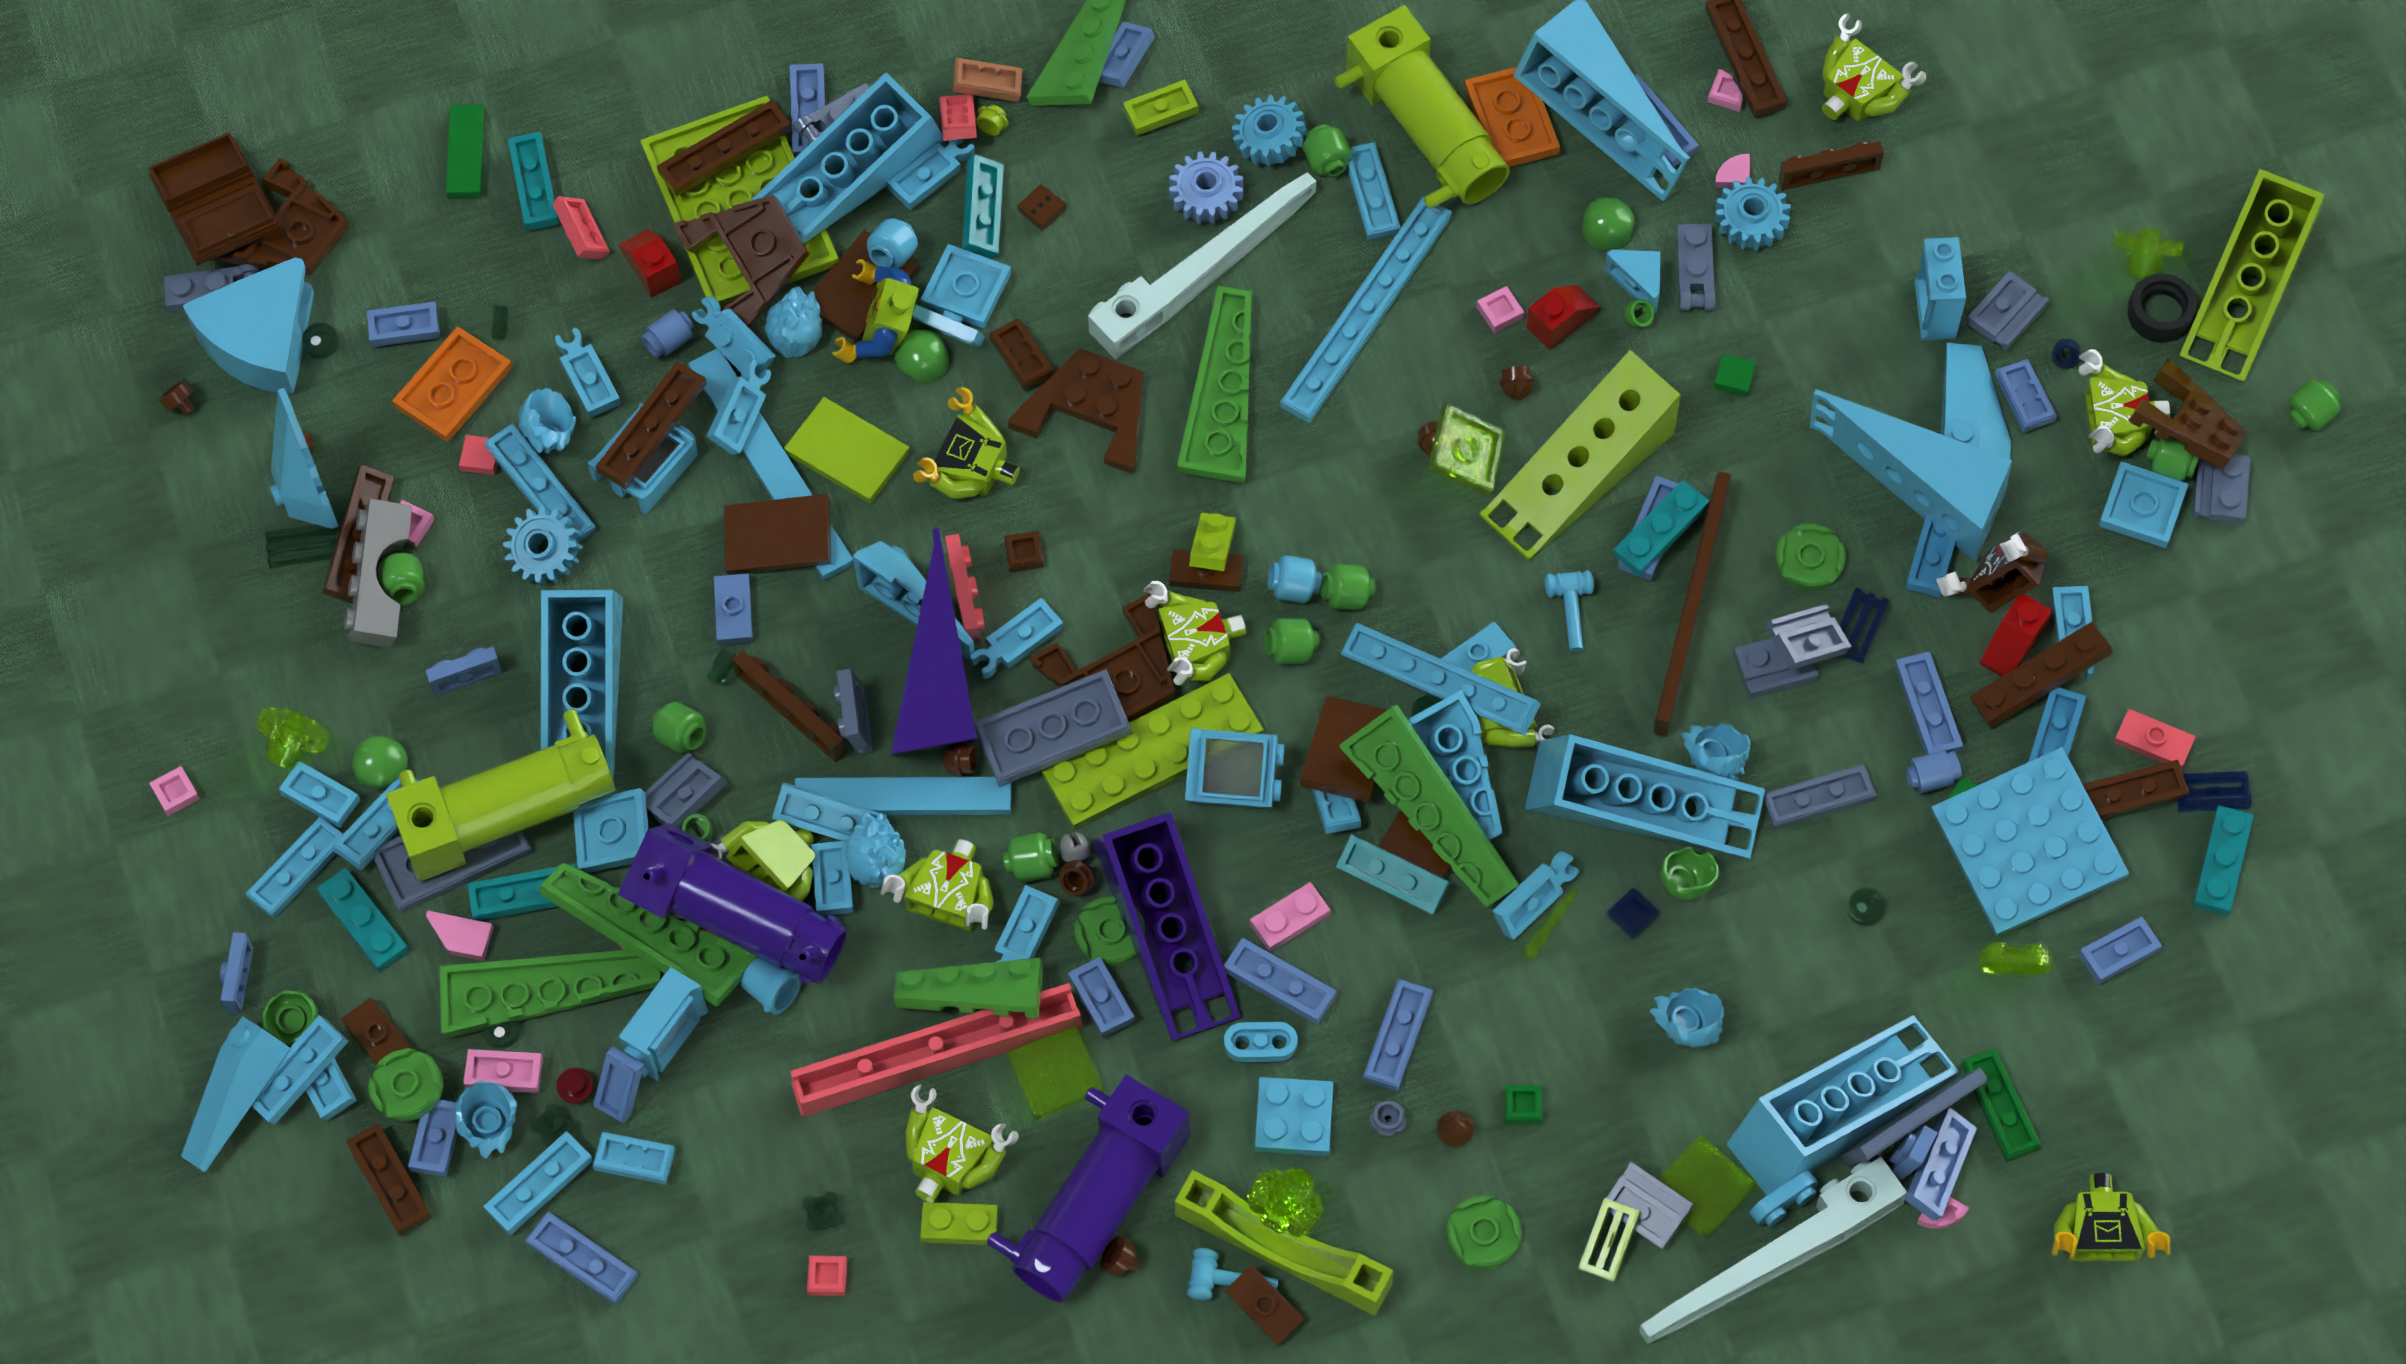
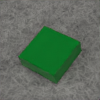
[1713,353,1757,397]
[1504,1085,1543,1124]

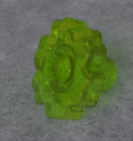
[2113,227,2184,278]
[257,706,329,768]
[1247,1167,1323,1237]

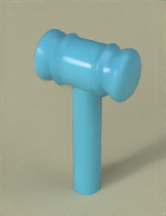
[1544,570,1594,653]
[1187,1248,1279,1301]

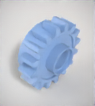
[1169,152,1243,224]

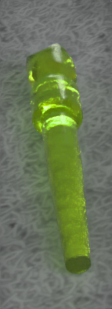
[1523,889,1577,960]

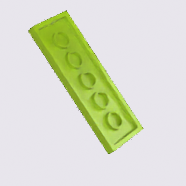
[1040,673,1264,831]

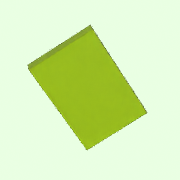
[784,397,910,505]

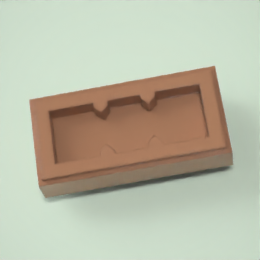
[952,57,1022,102]

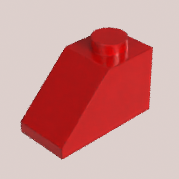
[618,229,681,298]
[1526,285,1601,350]
[1979,594,2052,677]

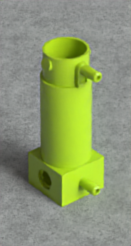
[1334,5,1510,209]
[386,709,616,882]

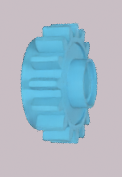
[1232,95,1308,166]
[1714,177,1791,250]
[503,506,582,586]

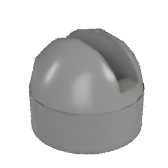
[1060,831,1090,862]

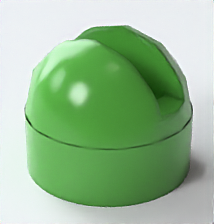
[1623,299,1654,328]
[682,814,713,842]

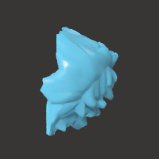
[765,287,823,358]
[518,388,576,454]
[1681,723,1751,781]
[846,812,906,889]
[1650,988,1724,1048]
[454,1080,517,1159]

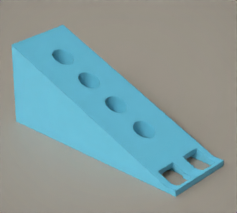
[1513,0,1690,202]
[751,72,948,243]
[1809,389,2012,562]
[541,590,623,795]
[1524,734,1765,859]
[1726,1015,1959,1196]

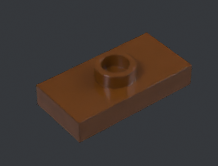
[989,318,1054,391]
[1169,549,1243,592]
[341,997,412,1065]
[1224,1265,1305,1346]

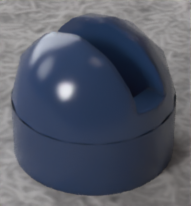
[2052,338,2081,369]

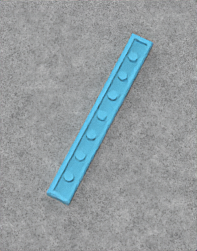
[1280,196,1452,423]
[688,348,854,581]

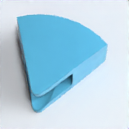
[183,258,314,394]

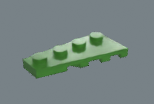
[1026,0,1126,106]
[894,958,1043,1019]

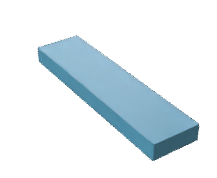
[484,423,596,543]

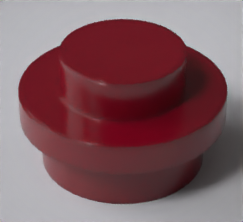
[556,1068,594,1104]

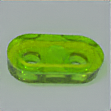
[1979,942,2053,975]

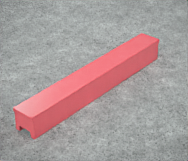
[790,983,1084,1117]

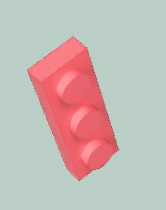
[945,534,985,644]

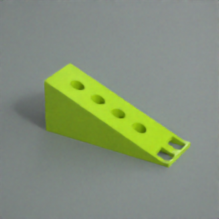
[2179,169,2325,382]
[1479,350,1681,561]

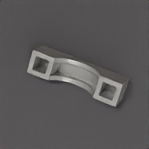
[344,498,412,649]

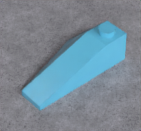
[1940,343,2011,459]
[270,388,338,529]
[853,541,975,660]
[1408,690,1503,840]
[181,1016,291,1172]

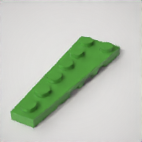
[1177,285,1252,484]
[1339,705,1519,907]
[540,863,758,1007]
[440,950,662,1039]

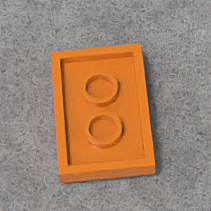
[1464,67,1560,167]
[392,326,513,443]

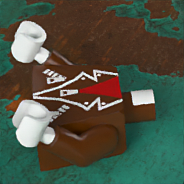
[1936,532,2048,613]

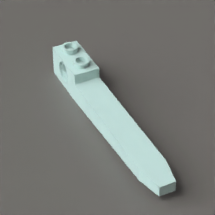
[1088,172,1316,360]
[1639,1157,1907,1344]

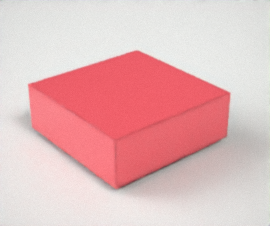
[459,435,497,475]
[807,1255,848,1296]

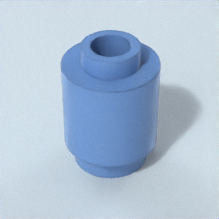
[641,309,694,358]
[1905,750,1962,794]

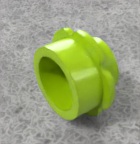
[976,105,1008,136]

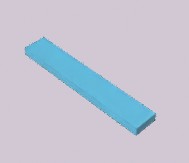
[1341,623,1541,736]
[795,777,1012,815]

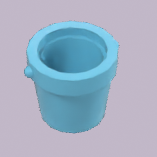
[741,957,801,1015]

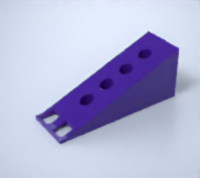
[891,528,977,755]
[1091,812,1241,1041]

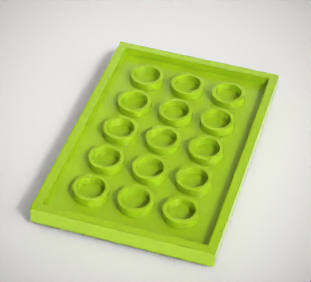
[640,95,839,308]

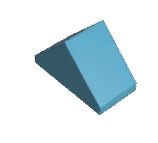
[1604,249,1660,313]

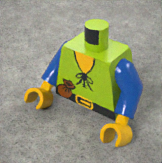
[832,259,919,364]

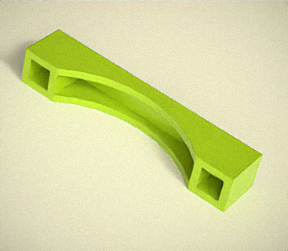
[1175,1170,1393,1316]

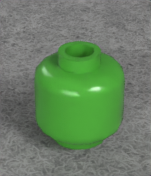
[1302,124,1352,177]
[2288,379,2341,431]
[2146,436,2199,481]
[377,553,425,606]
[1321,563,1375,611]
[1264,618,1319,665]
[652,702,706,754]
[1003,832,1059,883]

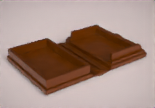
[148,132,282,266]

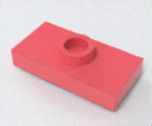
[939,94,977,141]
[552,196,610,260]
[2114,708,2196,770]

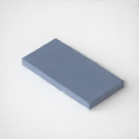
[974,669,1133,787]
[373,830,533,914]
[1840,1068,1988,1167]

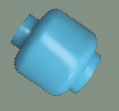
[867,218,918,269]
[1267,555,1322,604]

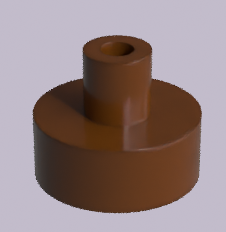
[158,378,195,415]
[1100,1236,1140,1277]

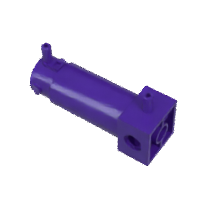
[618,823,848,984]
[987,1074,1191,1303]

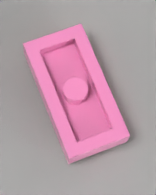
[1250,882,1331,953]
[463,1049,543,1093]

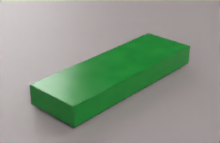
[446,104,485,199]
[1961,1048,2042,1162]

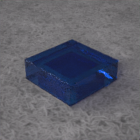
[1607,888,1660,940]

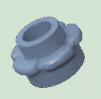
[1370,1101,1406,1137]

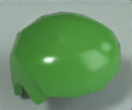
[1581,196,1635,251]
[894,329,951,384]
[351,736,408,791]
[1660,847,1719,901]
[262,990,318,1046]

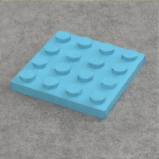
[1931,747,2129,938]

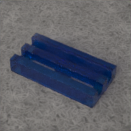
[1840,587,1889,664]
[2177,771,2252,812]

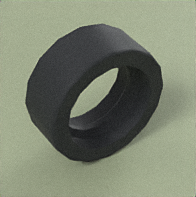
[2127,273,2196,343]

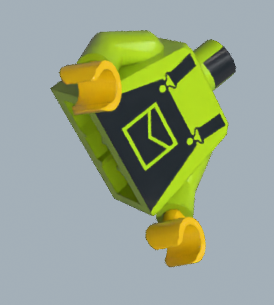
[913,387,1020,499]
[2051,1173,2170,1261]

